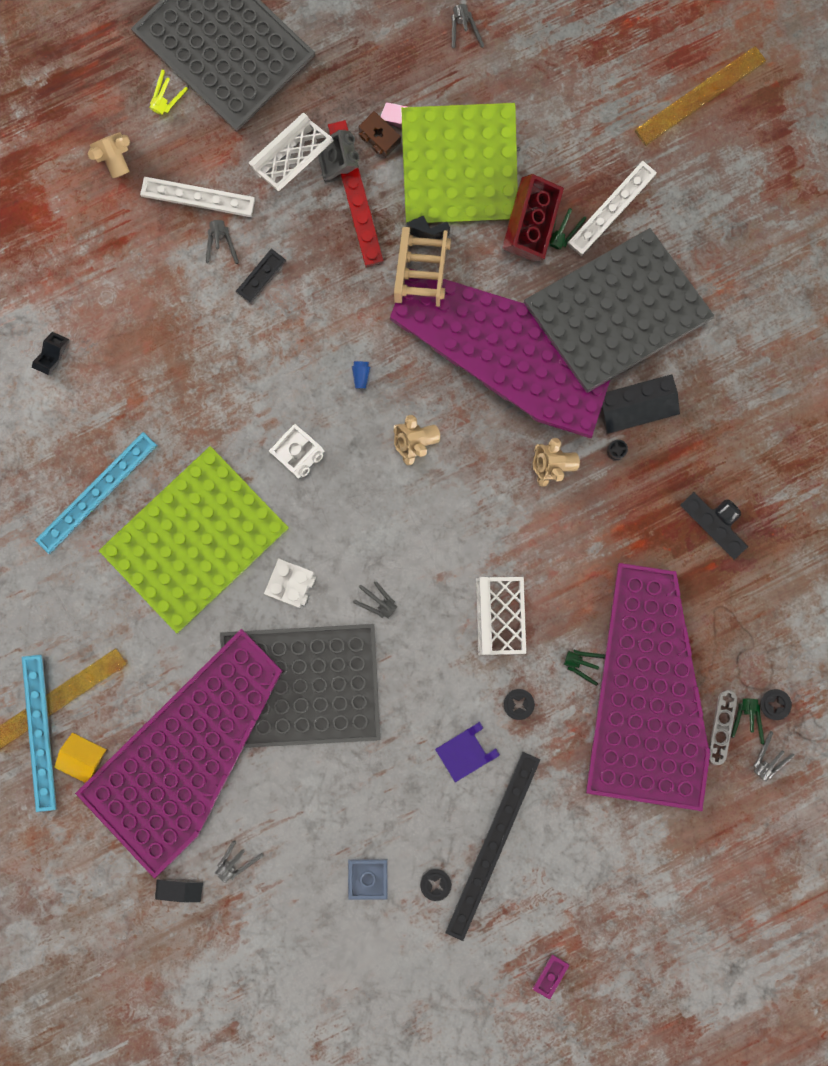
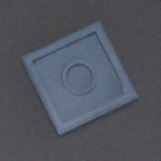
[348,859,388,900]

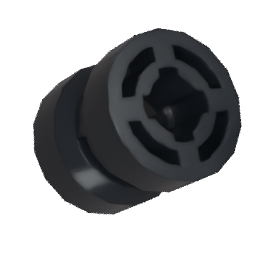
[607,439,628,461]

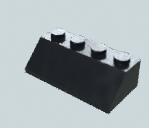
[600,374,680,434]

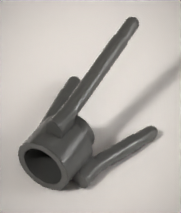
[451,4,484,48]
[206,220,239,264]
[353,581,397,619]
[753,731,795,781]
[215,841,264,882]

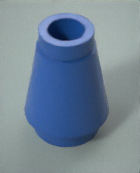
[352,361,370,388]

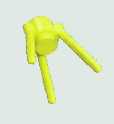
[149,70,188,115]

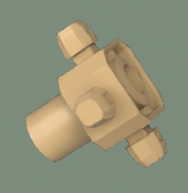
[88,132,130,179]
[393,415,440,465]
[532,438,580,487]

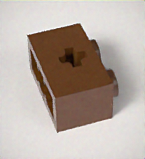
[358,111,401,158]

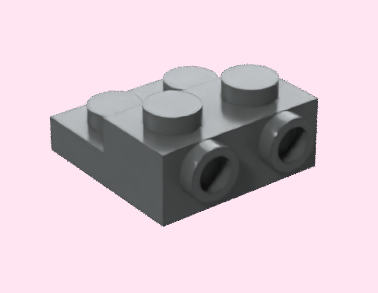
[317,130,359,180]

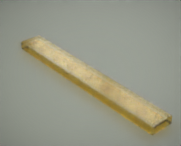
[635,46,766,146]
[0,648,127,749]

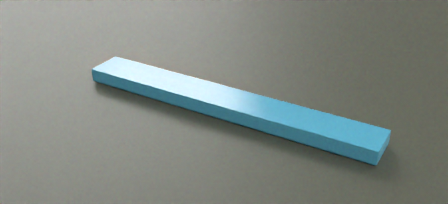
[35,432,157,554]
[22,655,56,812]

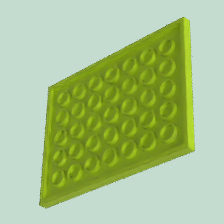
[98,446,289,634]

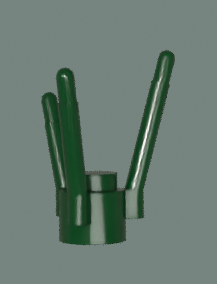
[549,208,587,250]
[564,649,605,686]
[731,698,765,745]

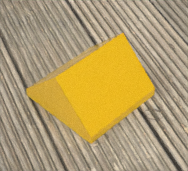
[54,733,107,783]

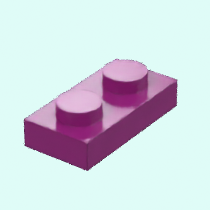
[532,954,569,1000]

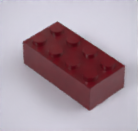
[502,174,564,262]

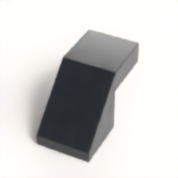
[406,216,450,239]
[31,332,69,375]
[155,879,203,903]

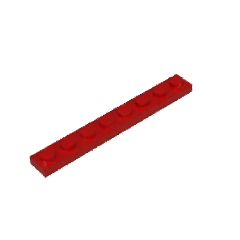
[328,120,384,267]

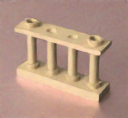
[394,227,451,306]

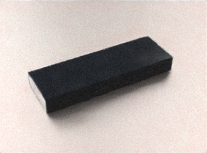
[236,248,286,304]

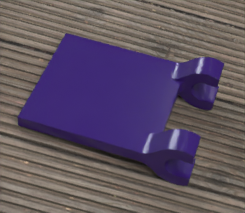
[435,722,500,782]

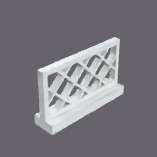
[249,113,334,191]
[476,577,526,655]

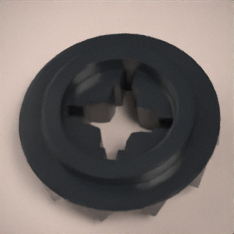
[504,689,535,720]
[760,689,792,720]
[420,869,452,901]

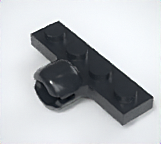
[680,491,748,560]

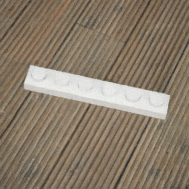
[568,161,657,257]
[140,177,255,217]

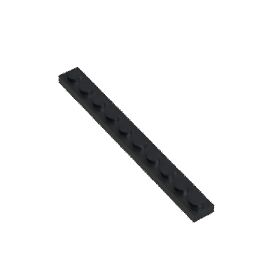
[445,751,541,941]

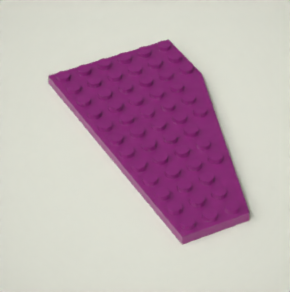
[390,268,610,439]
[586,563,710,811]
[75,629,283,879]

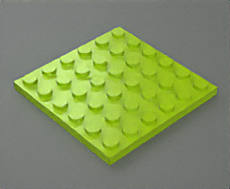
[401,103,518,223]

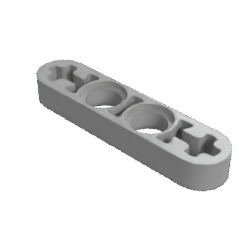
[709,690,737,765]

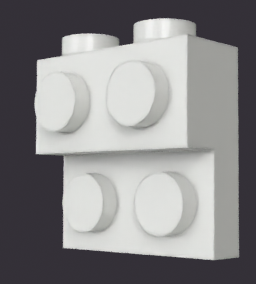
[269,424,324,479]
[264,558,316,608]

